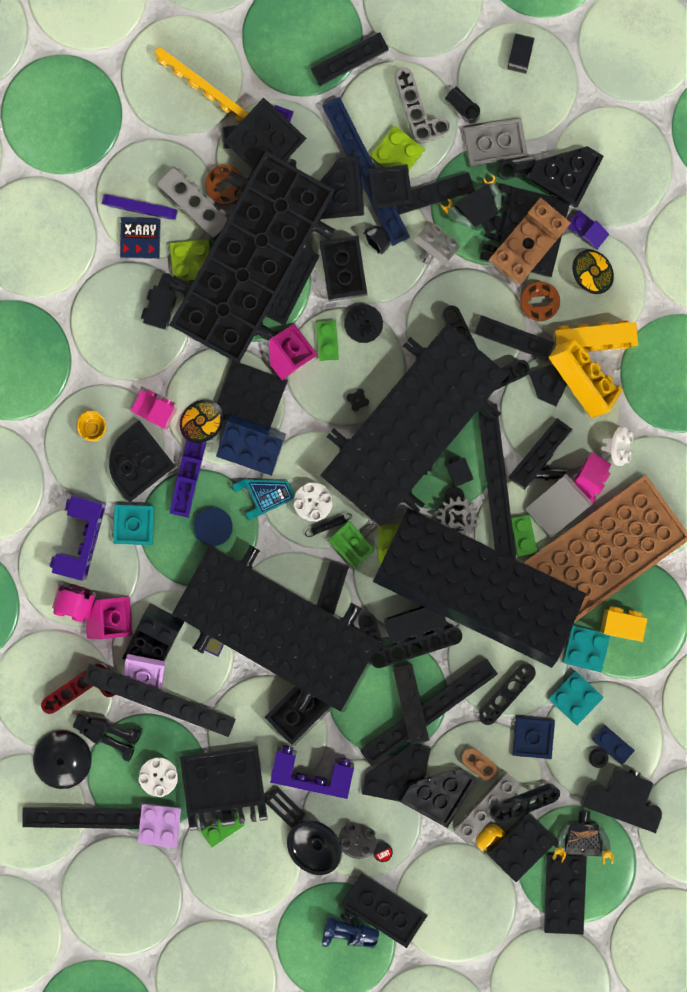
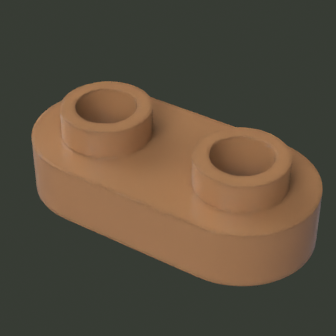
[462,748,497,780]

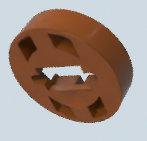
[206,165,244,205]
[521,282,560,321]

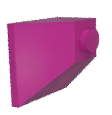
[269,324,318,380]
[86,597,132,639]

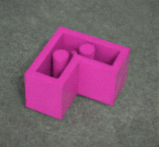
[131,389,177,430]
[573,452,612,503]

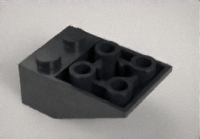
[122,603,185,661]

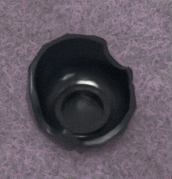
[363,226,391,255]

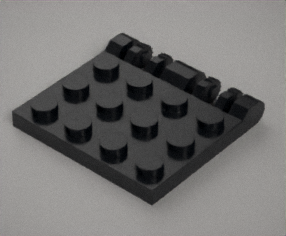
[479,183,569,278]
[180,746,268,831]

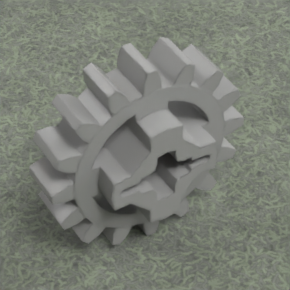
[436,496,479,536]

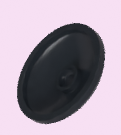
[33,730,92,789]
[287,820,342,875]

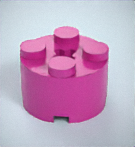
[52,583,96,622]

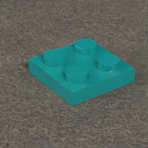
[113,505,154,545]
[563,625,611,672]
[548,670,604,725]

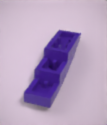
[170,440,207,518]

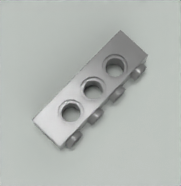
[157,167,229,240]
[453,770,521,845]

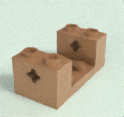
[488,198,571,287]

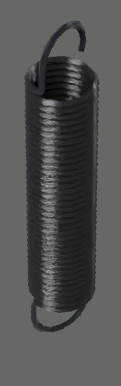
[305,513,352,537]

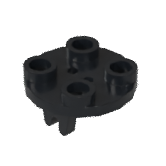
[344,304,383,343]

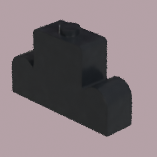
[580,767,662,833]

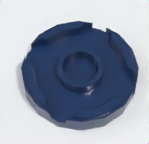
[194,507,233,546]

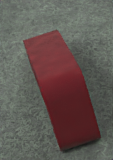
[41,662,116,714]

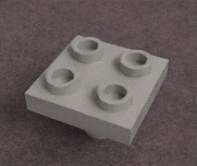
[414,222,461,266]

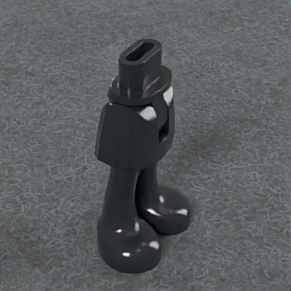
[73,713,143,762]

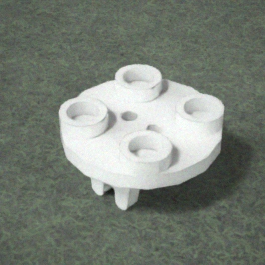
[601,427,634,466]
[294,483,333,521]
[139,757,178,797]

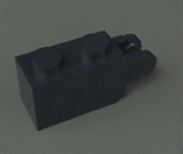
[141,273,177,331]

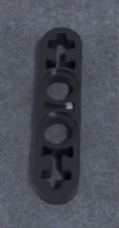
[479,663,536,725]
[489,783,560,824]

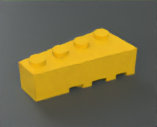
[553,320,638,352]

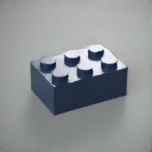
[216,415,287,476]

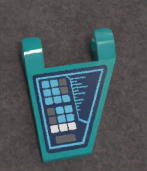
[232,480,295,520]

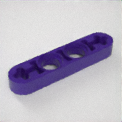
[101,194,178,220]

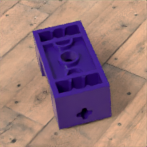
[50,496,106,581]
[270,745,354,799]

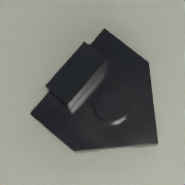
[528,364,567,407]

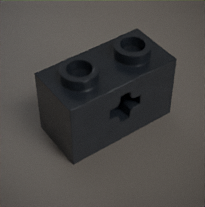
[445,456,474,487]

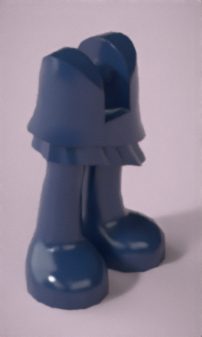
[322,916,379,948]

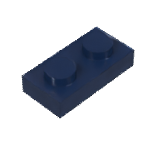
[592,724,635,765]

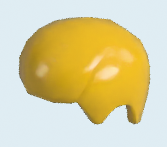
[76,411,106,442]
[476,824,506,852]

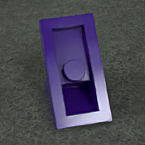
[568,210,609,250]

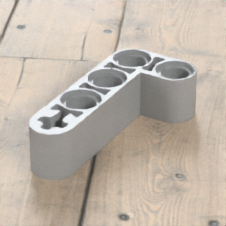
[395,67,450,144]

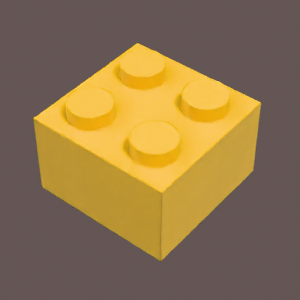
[600,606,647,642]

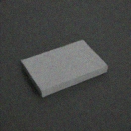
[463,118,528,167]
[525,474,592,538]

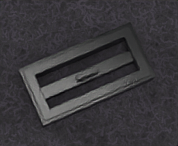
[265,787,305,828]

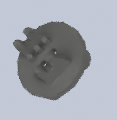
[338,822,376,859]

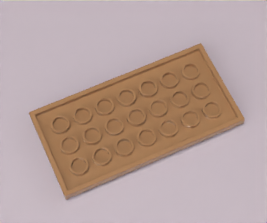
[523,475,687,623]

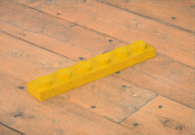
[154,46,248,123]

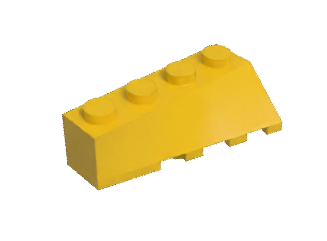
[549,340,623,419]

